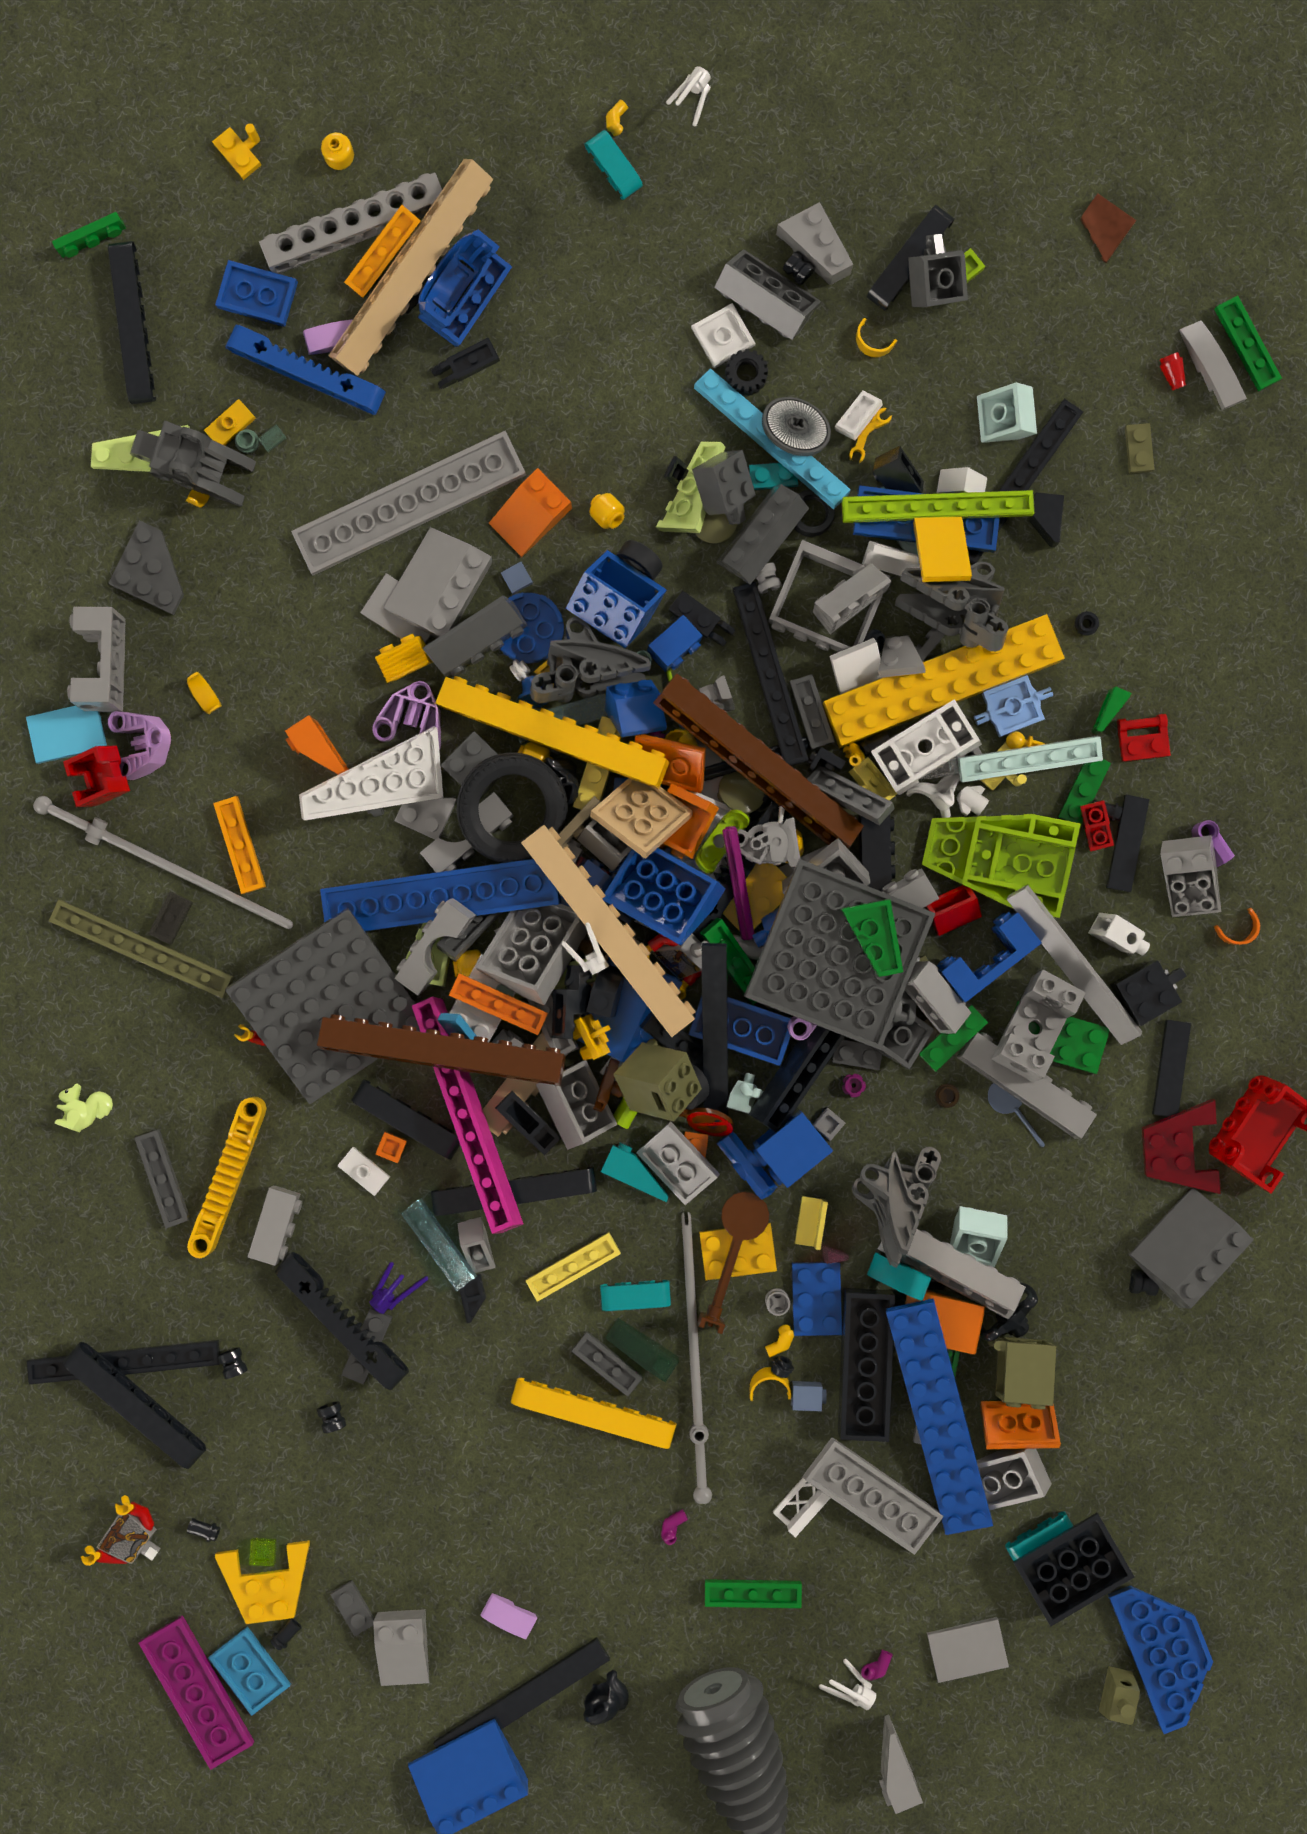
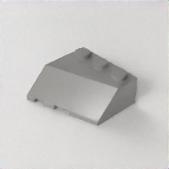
[813,563,891,634]

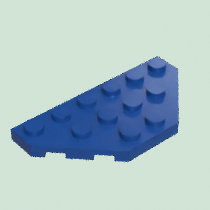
[1108,1585,1213,1734]

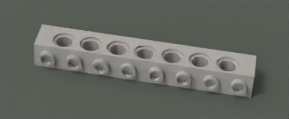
[259,173,442,274]

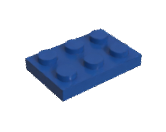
[215,260,298,327]
[792,1261,842,1336]

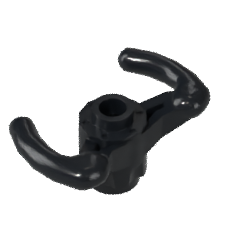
[980,1283,1038,1342]

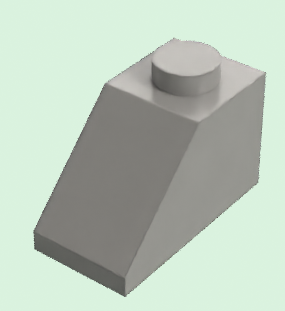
[457,1217,496,1274]

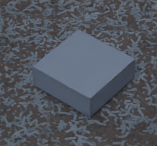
[501,562,533,595]

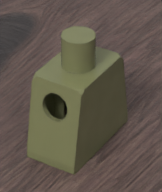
[1099,1666,1140,1725]

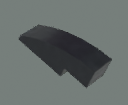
[495,1091,561,1155]

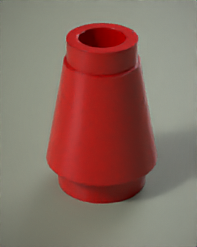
[1159,352,1186,391]

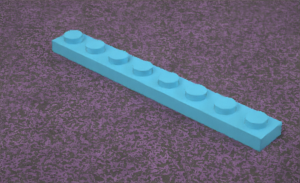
[694,368,851,509]

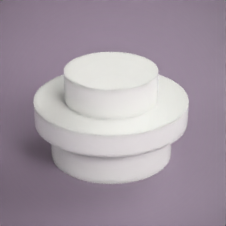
[509,659,531,682]

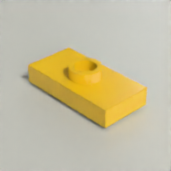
[204,399,256,446]

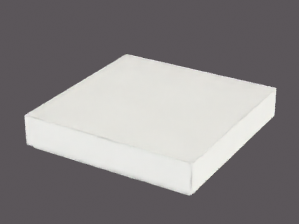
[691,303,756,368]
[830,638,882,695]

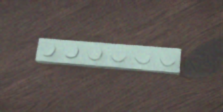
[958,736,1103,782]

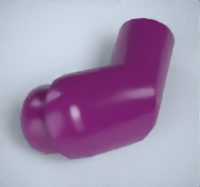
[661,1509,688,1545]

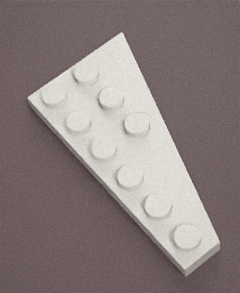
[299,726,443,820]

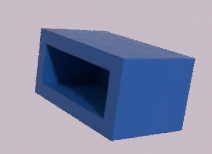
[647,615,703,672]

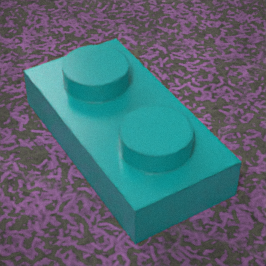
[749,463,798,490]

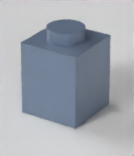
[791,1381,827,1411]

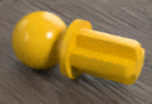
[1006,731,1045,749]

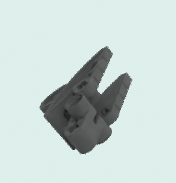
[130,421,256,507]
[895,562,1008,651]
[530,617,651,703]
[852,1147,941,1268]

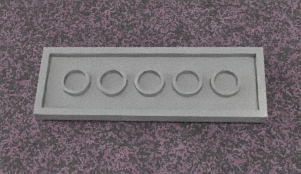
[803,1437,943,1555]

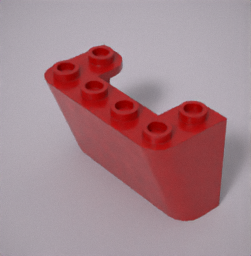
[1208,1075,1307,1194]

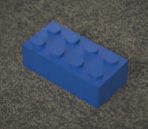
[688,995,791,1066]

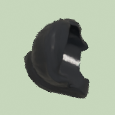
[544,757,580,808]
[583,1670,629,1726]

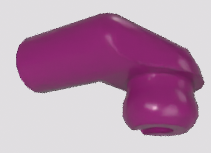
[861,1649,893,1681]

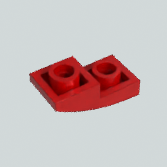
[1080,800,1114,851]

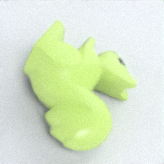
[55,1084,113,1132]

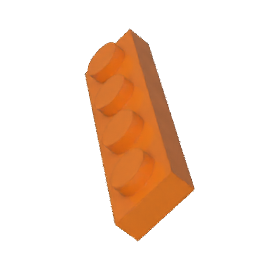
[449,973,548,1035]

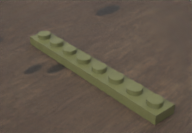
[49,900,234,998]

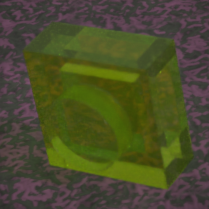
[249,1538,277,1566]

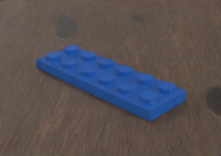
[853,485,999,553]

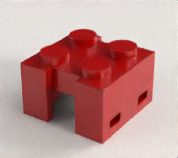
[63,746,130,807]

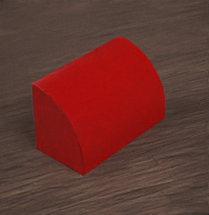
[925,885,982,936]

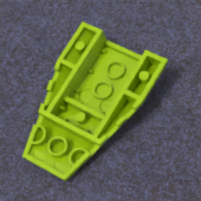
[922,814,1081,918]

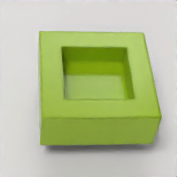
[964,248,985,283]

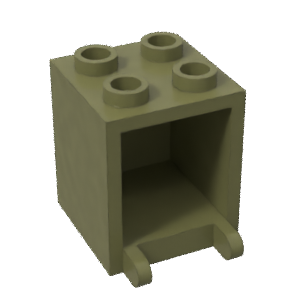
[614,1039,702,1122]
[987,1337,1056,1409]

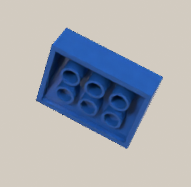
[602,848,725,946]
[577,957,682,1062]
[408,1719,528,1834]

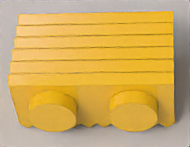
[375,634,433,683]

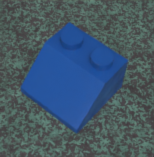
[604,680,667,737]

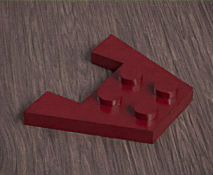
[1142,1099,1221,1194]

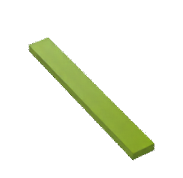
[842,490,1034,523]

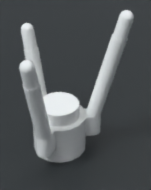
[666,66,711,126]
[561,922,609,975]
[819,1659,876,1710]

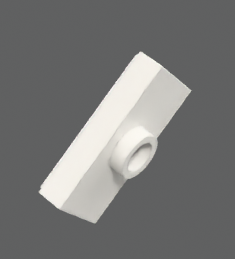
[835,391,883,440]
[338,1147,390,1196]

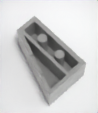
[776,202,853,285]

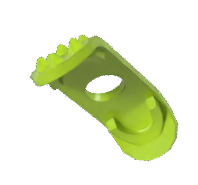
[695,810,750,874]

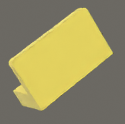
[795,1196,828,1250]

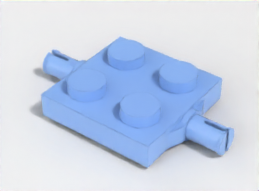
[974,675,1053,737]

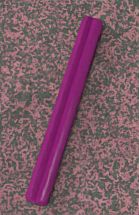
[723,826,755,940]

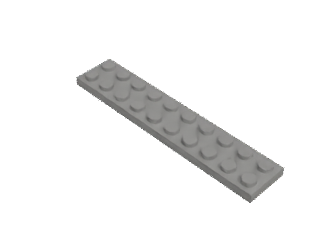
[291,431,526,576]

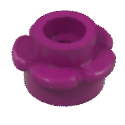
[842,1074,866,1097]

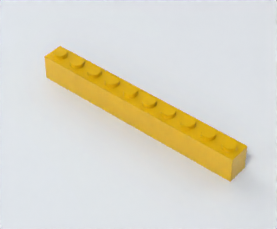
[435,676,670,789]

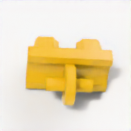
[573,1013,611,1060]

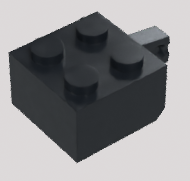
[1110,960,1187,1026]

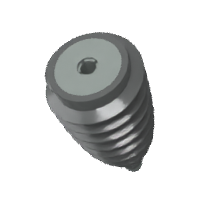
[676,1667,788,1834]

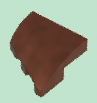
[1080,193,1136,263]

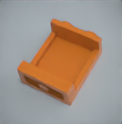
[659,783,719,859]

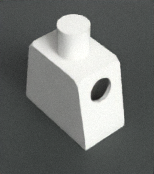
[1088,913,1150,956]

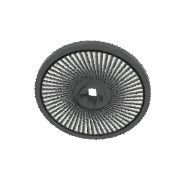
[762,397,831,456]

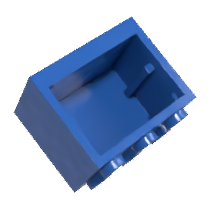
[565,550,667,649]
[752,1108,833,1188]

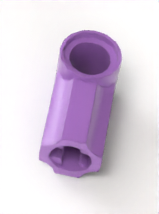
[1192,820,1235,867]

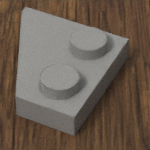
[878,636,926,678]
[394,798,457,840]

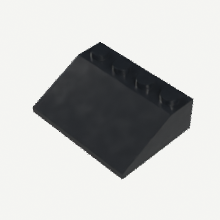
[1013,1513,1135,1627]

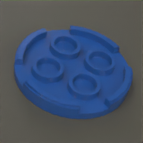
[500,592,564,664]

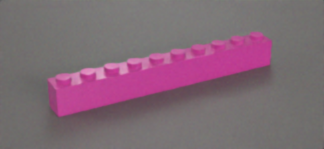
[412,997,523,1234]

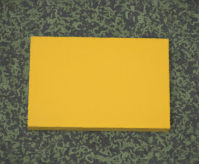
[913,517,972,582]

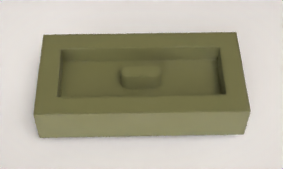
[1125,423,1155,474]

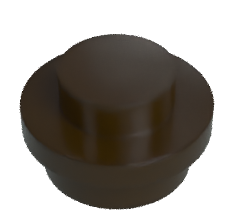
[935,1084,959,1108]

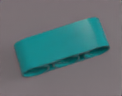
[584,130,643,200]
[867,1252,931,1301]
[600,1280,671,1311]
[1005,1511,1073,1561]

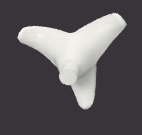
[906,772,960,818]

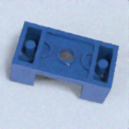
[937,912,1042,1003]

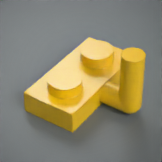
[212,124,261,180]

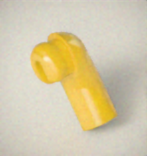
[606,99,628,136]
[843,743,865,767]
[765,1324,794,1357]

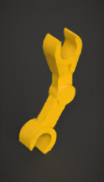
[849,408,892,463]

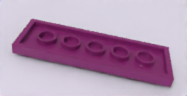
[138,1615,254,1770]

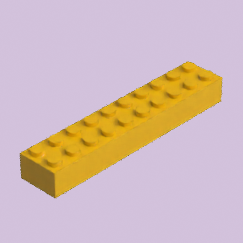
[822,614,1065,749]

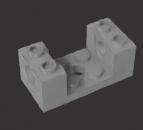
[67,607,125,712]
[991,970,1086,1082]

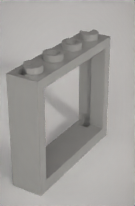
[768,540,890,652]

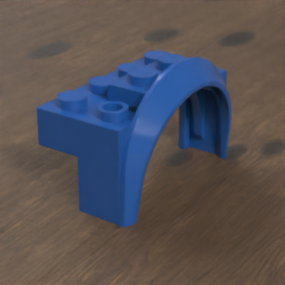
[418,229,512,347]

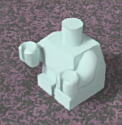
[727,1073,763,1114]

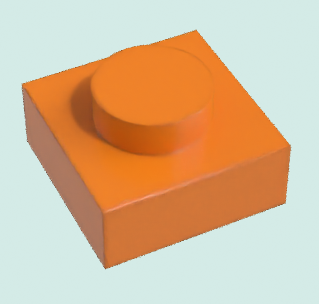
[376,1131,408,1163]
[684,1131,709,1157]

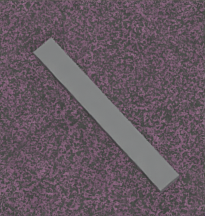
[1007,885,1142,1045]

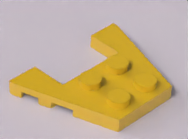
[215,1541,310,1624]

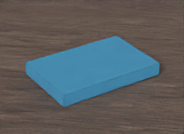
[208,1626,291,1716]

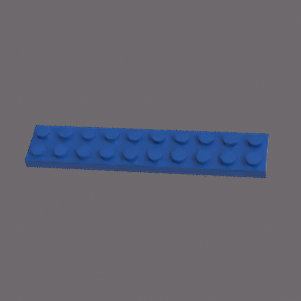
[320,859,561,931]
[886,1298,993,1535]

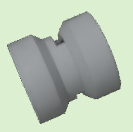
[755,563,782,594]
[765,1288,790,1316]

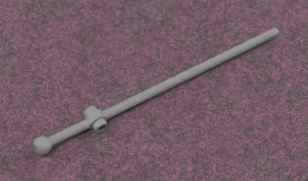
[33,796,293,929]
[681,1212,712,1504]

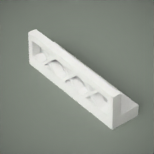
[862,541,920,576]
[772,1478,830,1538]

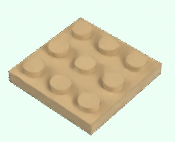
[590,778,693,859]

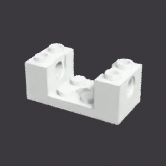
[871,699,982,795]

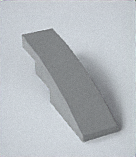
[1179,320,1247,411]

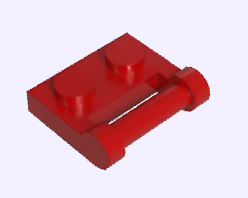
[1117,714,1171,762]

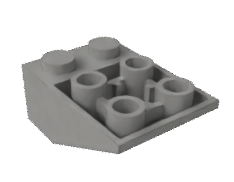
[1160,835,1221,917]

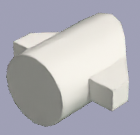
[957,786,989,816]

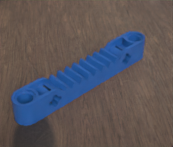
[225,325,386,415]

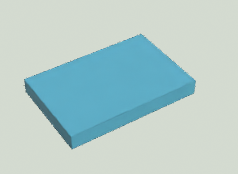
[26,706,107,764]

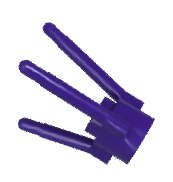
[369,1262,429,1314]

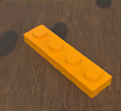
[345,205,421,298]
[213,796,266,894]

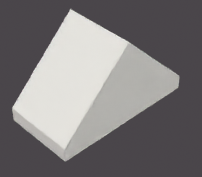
[937,467,987,494]

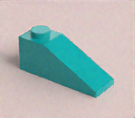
[601,1142,668,1202]

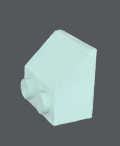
[977,382,1037,443]
[950,1206,1007,1267]

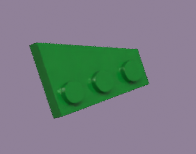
[840,899,903,977]

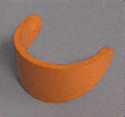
[1214,908,1260,945]

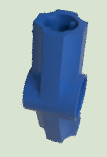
[717,1131,777,1200]

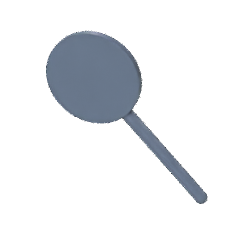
[988,1083,1045,1147]

